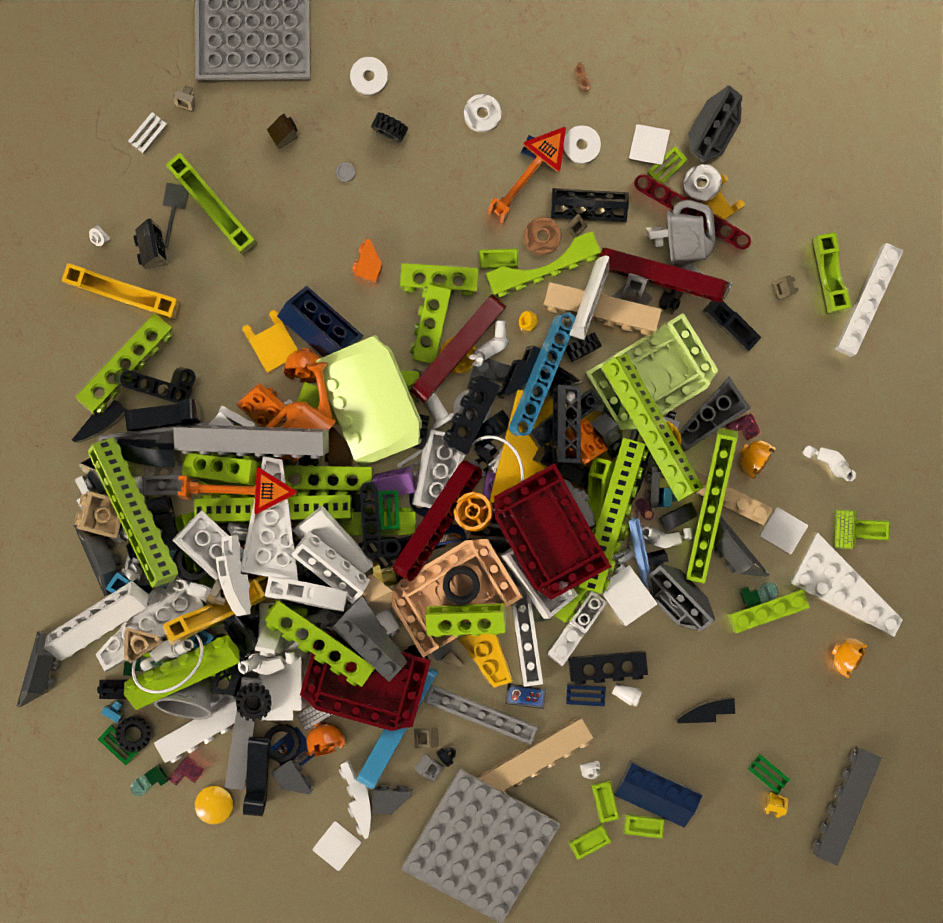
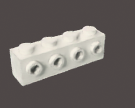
[291,531,370,604]

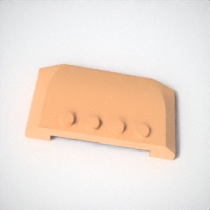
[392,539,523,658]

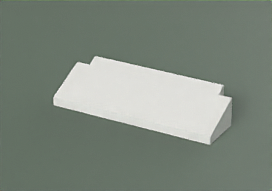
[258,603,307,720]

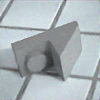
[621,273,648,303]

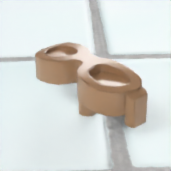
[574,62,591,91]

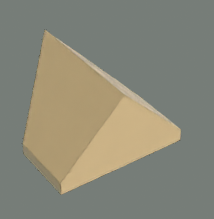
[359,573,393,615]
[124,627,164,663]

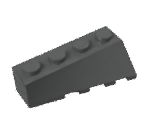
[679,376,751,452]
[332,595,407,682]

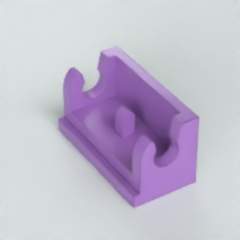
[372,466,416,501]

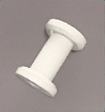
[414,387,455,430]

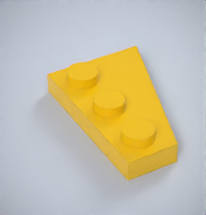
[458,634,513,688]

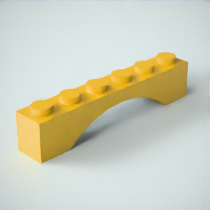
[61,263,180,320]
[163,576,269,646]

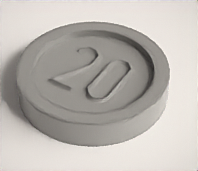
[336,162,355,182]

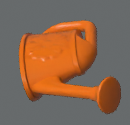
[265,362,336,463]

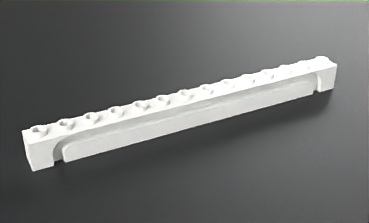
[154,608,401,763]

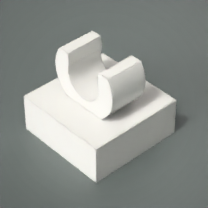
[646,226,669,247]

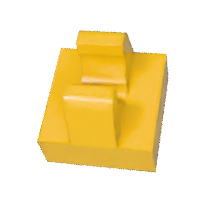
[766,791,788,818]

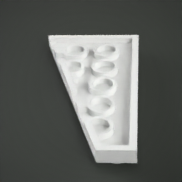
[241,456,298,581]
[790,533,903,637]
[95,575,205,672]

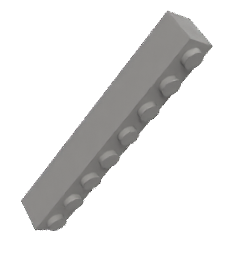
[173,424,329,459]

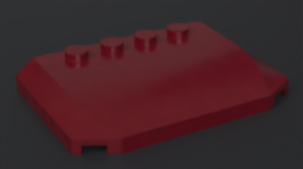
[494,463,612,600]
[300,629,431,731]

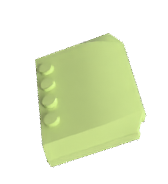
[585,313,718,430]
[316,335,422,467]

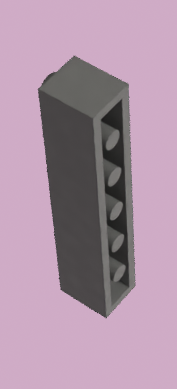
[812,746,882,866]

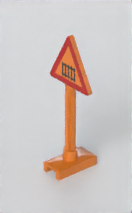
[487,127,566,224]
[177,467,297,514]

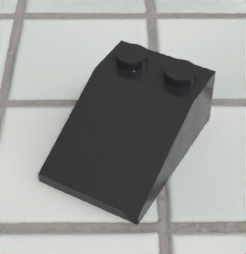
[134,218,168,269]

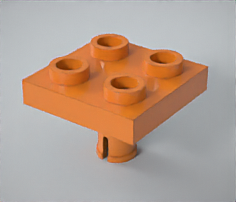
[236,382,285,427]
[565,419,608,464]

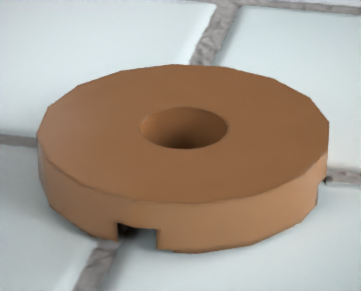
[524,217,562,255]

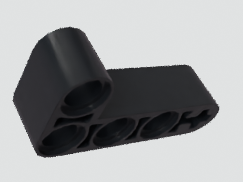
[114,367,196,404]
[125,399,201,431]
[360,480,401,558]
[147,495,186,569]
[243,736,269,817]

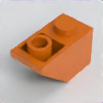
[352,238,383,284]

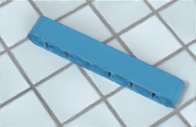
[509,313,575,436]
[356,667,438,790]

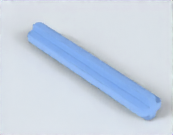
[629,518,651,587]

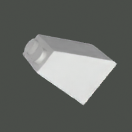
[602,564,657,626]

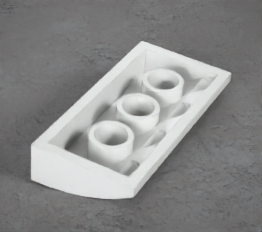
[570,255,609,340]
[412,429,463,508]
[292,506,373,573]
[172,510,249,580]
[500,548,578,619]

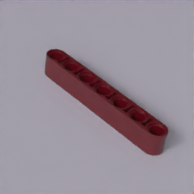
[634,173,751,250]
[599,248,729,302]
[409,294,507,403]
[393,460,483,581]

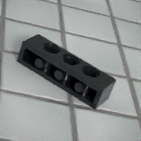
[443,375,500,455]
[568,651,648,685]

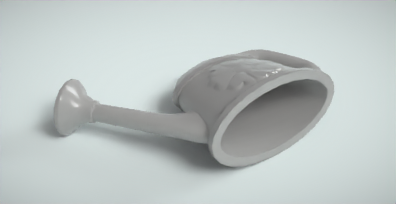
[667,200,732,299]
[153,671,258,719]

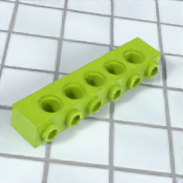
[75,313,173,416]
[284,466,372,494]
[264,599,375,687]

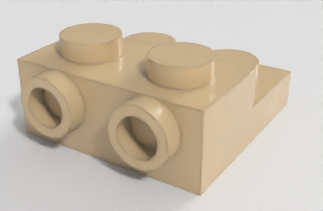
[74,491,121,539]

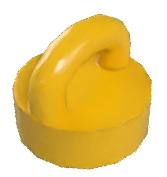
[519,311,538,331]

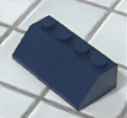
[277,286,364,357]
[614,760,703,828]

